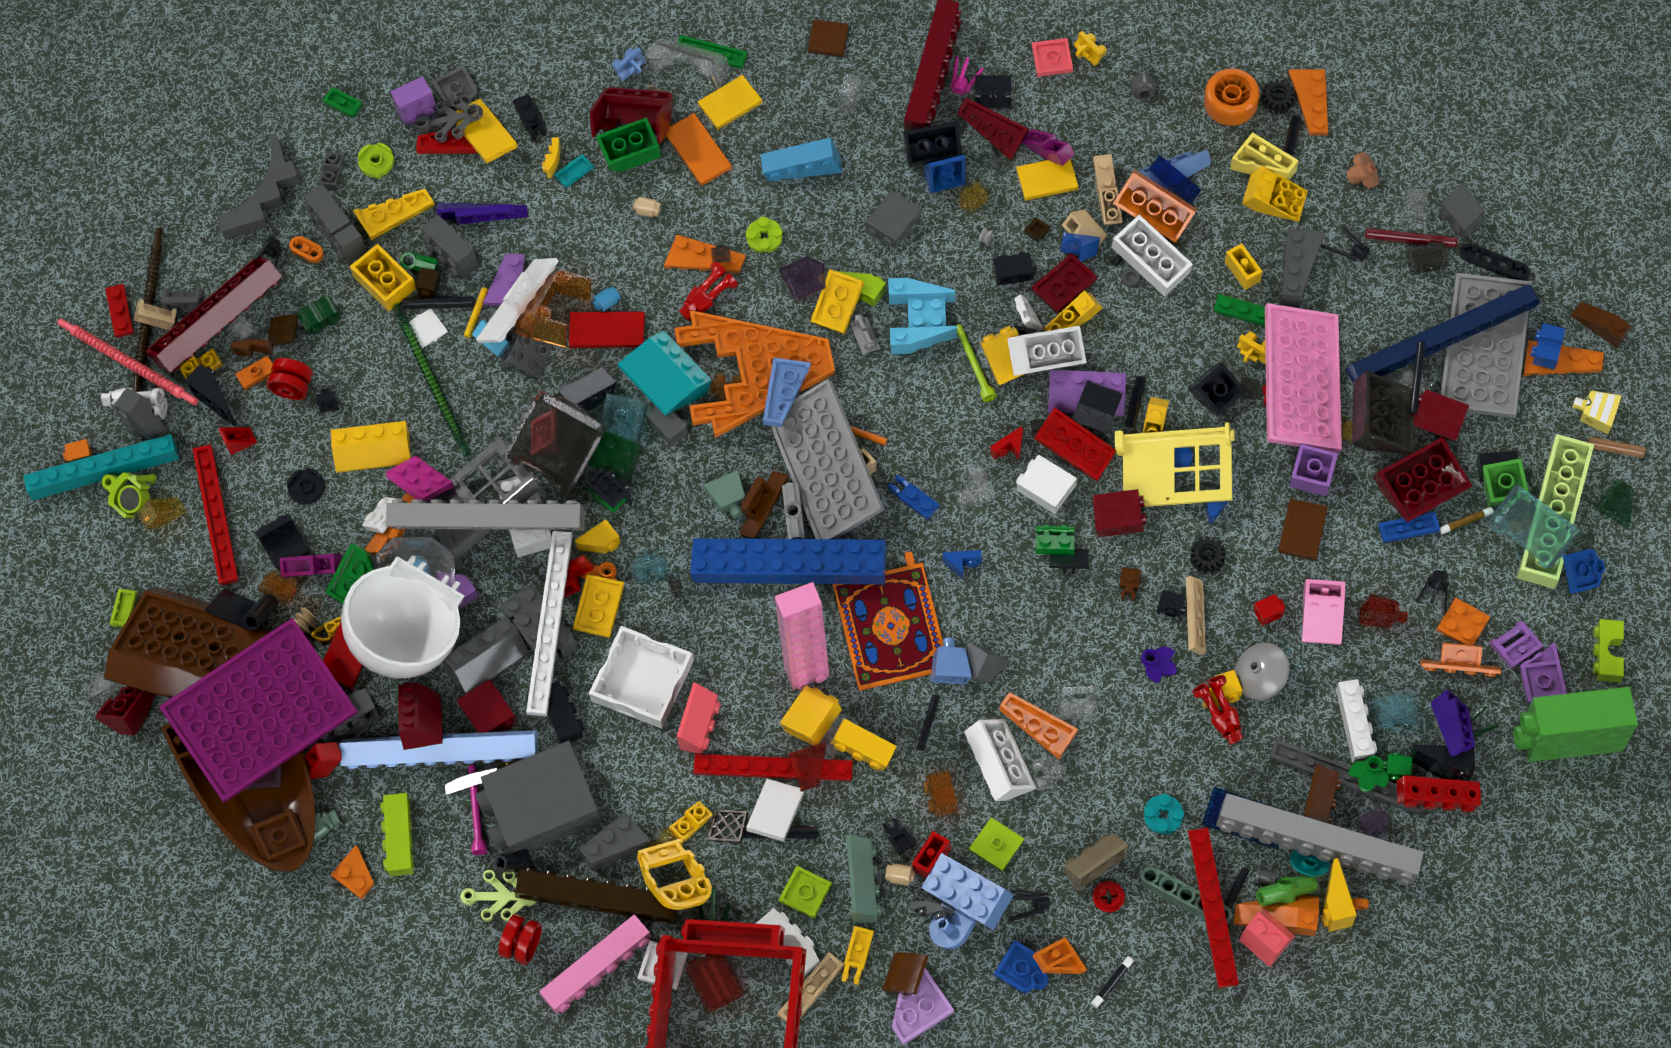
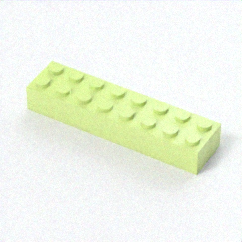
[1517,434,1594,589]

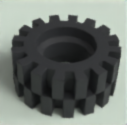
[1261,79,1295,114]
[1190,536,1226,574]

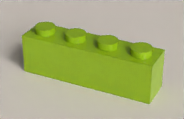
[380,793,414,877]

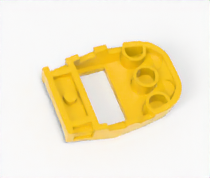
[637,838,712,910]

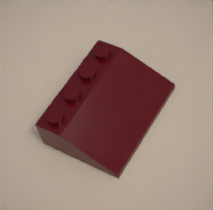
[1373,437,1472,522]

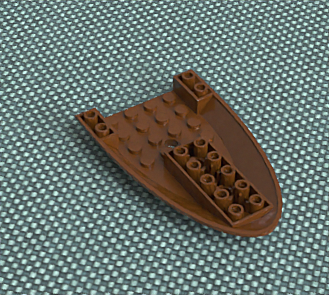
[104,587,271,698]

